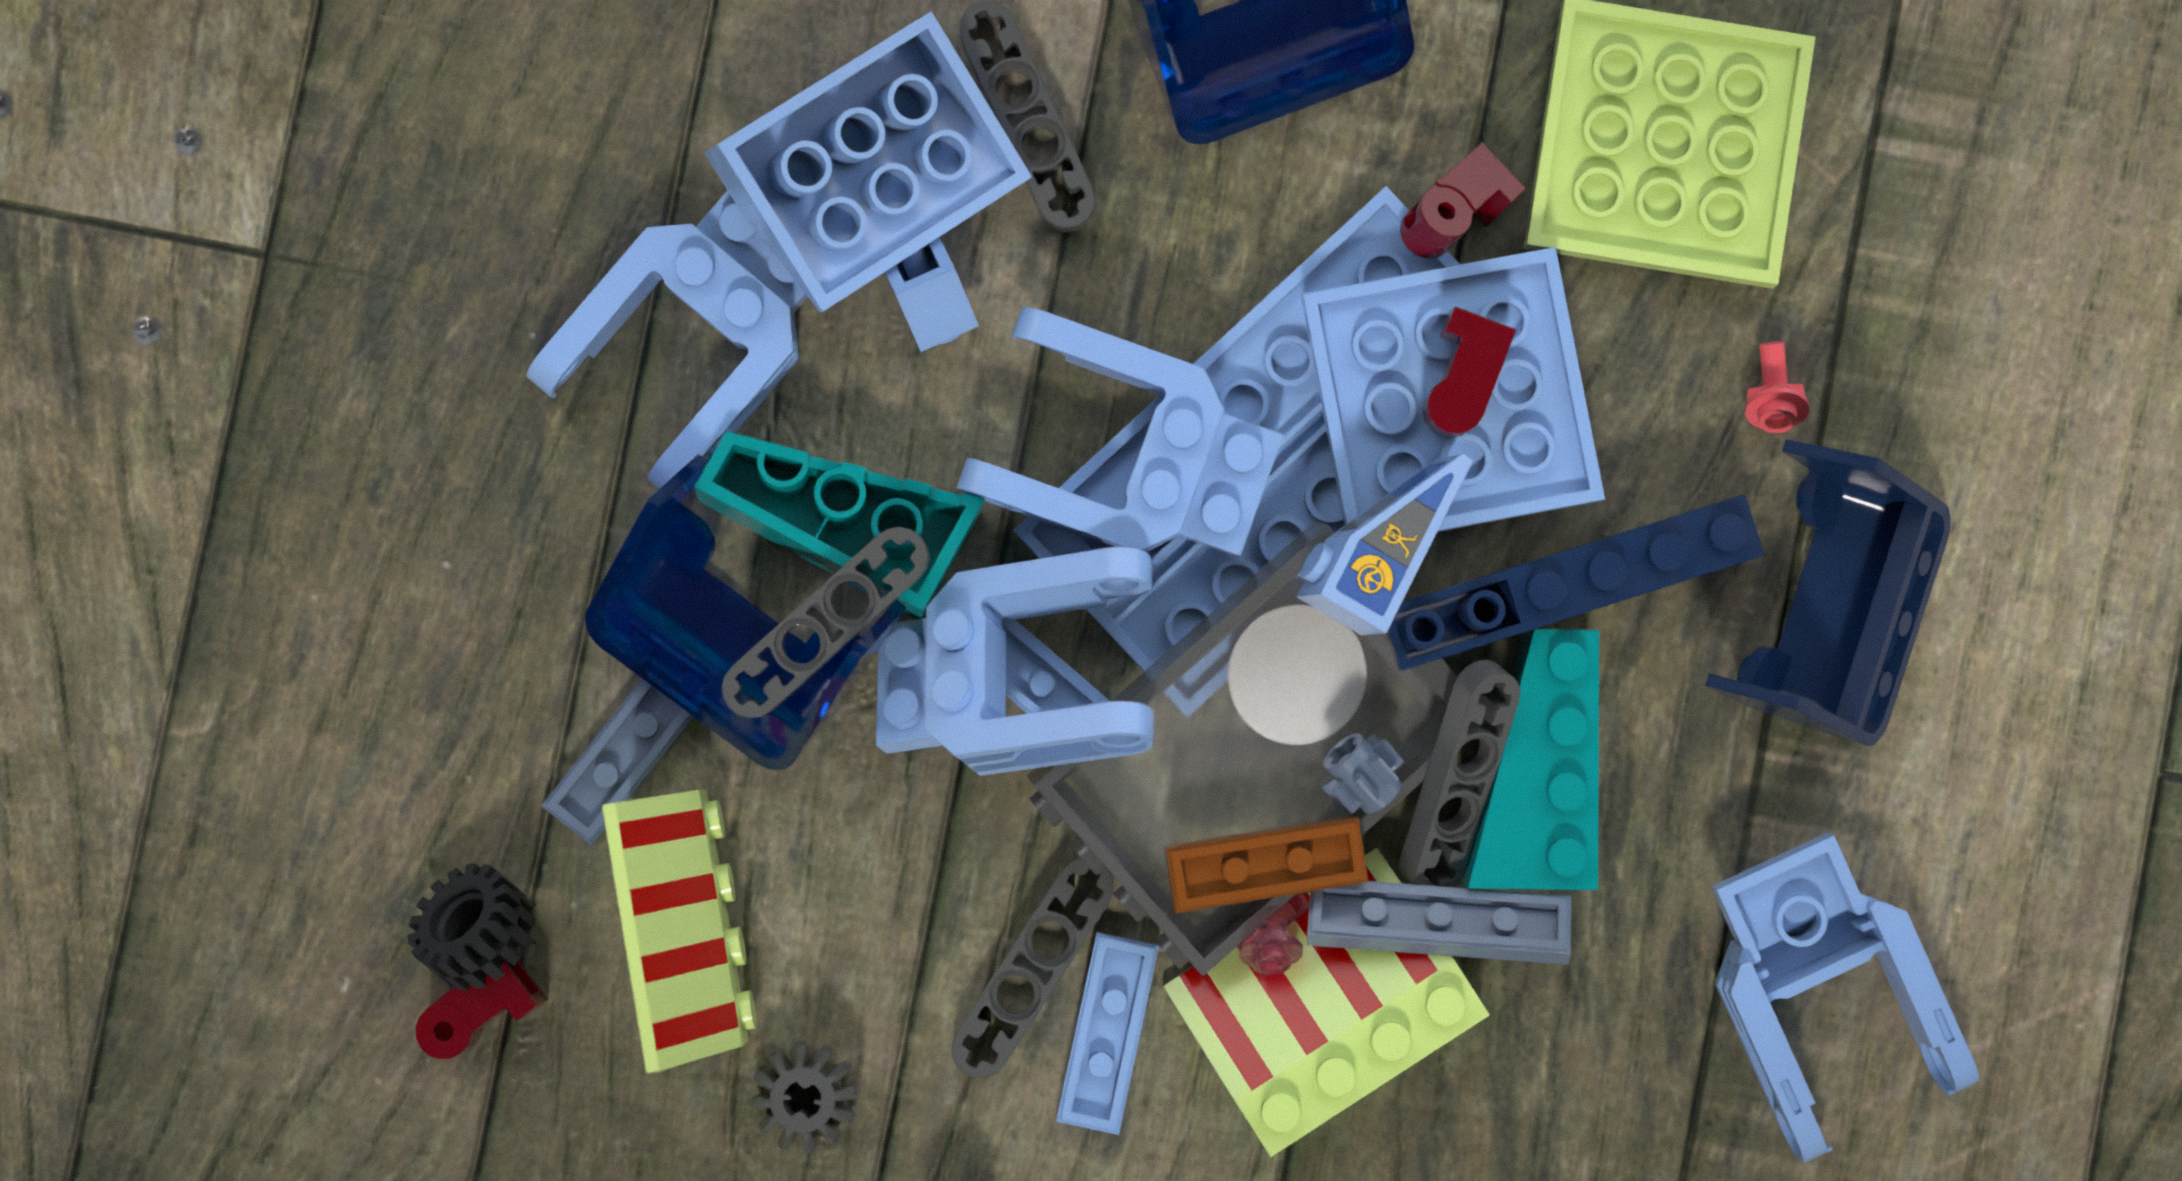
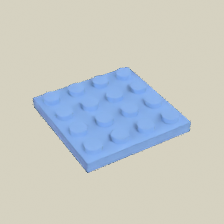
[1301,247,1605,532]

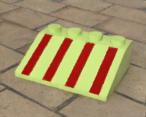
[602,789,757,1073]
[1163,848,1490,1157]

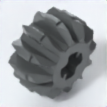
[749,1041,861,1153]

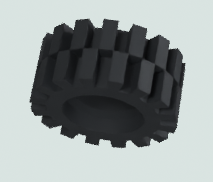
[407,863,535,991]

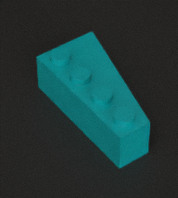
[694,431,985,620]
[1459,629,1599,890]

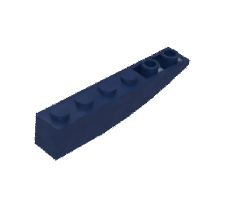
[1387,494,1765,672]

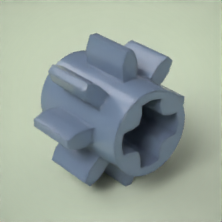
[1321,733,1404,814]

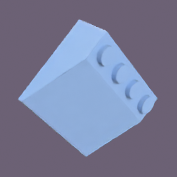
[704,11,1032,313]

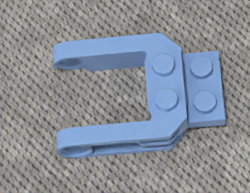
[526,190,808,500]
[956,306,1284,557]
[876,547,1154,776]
[1711,833,1979,1164]

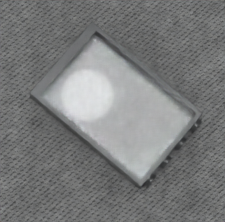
[1027,521,1485,976]

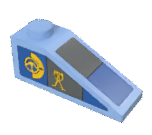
[1297,454,1473,635]

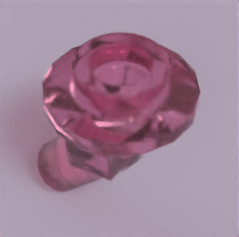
[1239,893,1309,974]

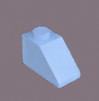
[885,237,979,352]

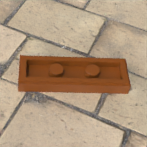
[1164,815,1368,913]

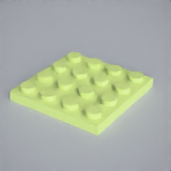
[1523,0,1816,289]

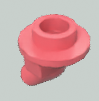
[1744,341,1810,433]

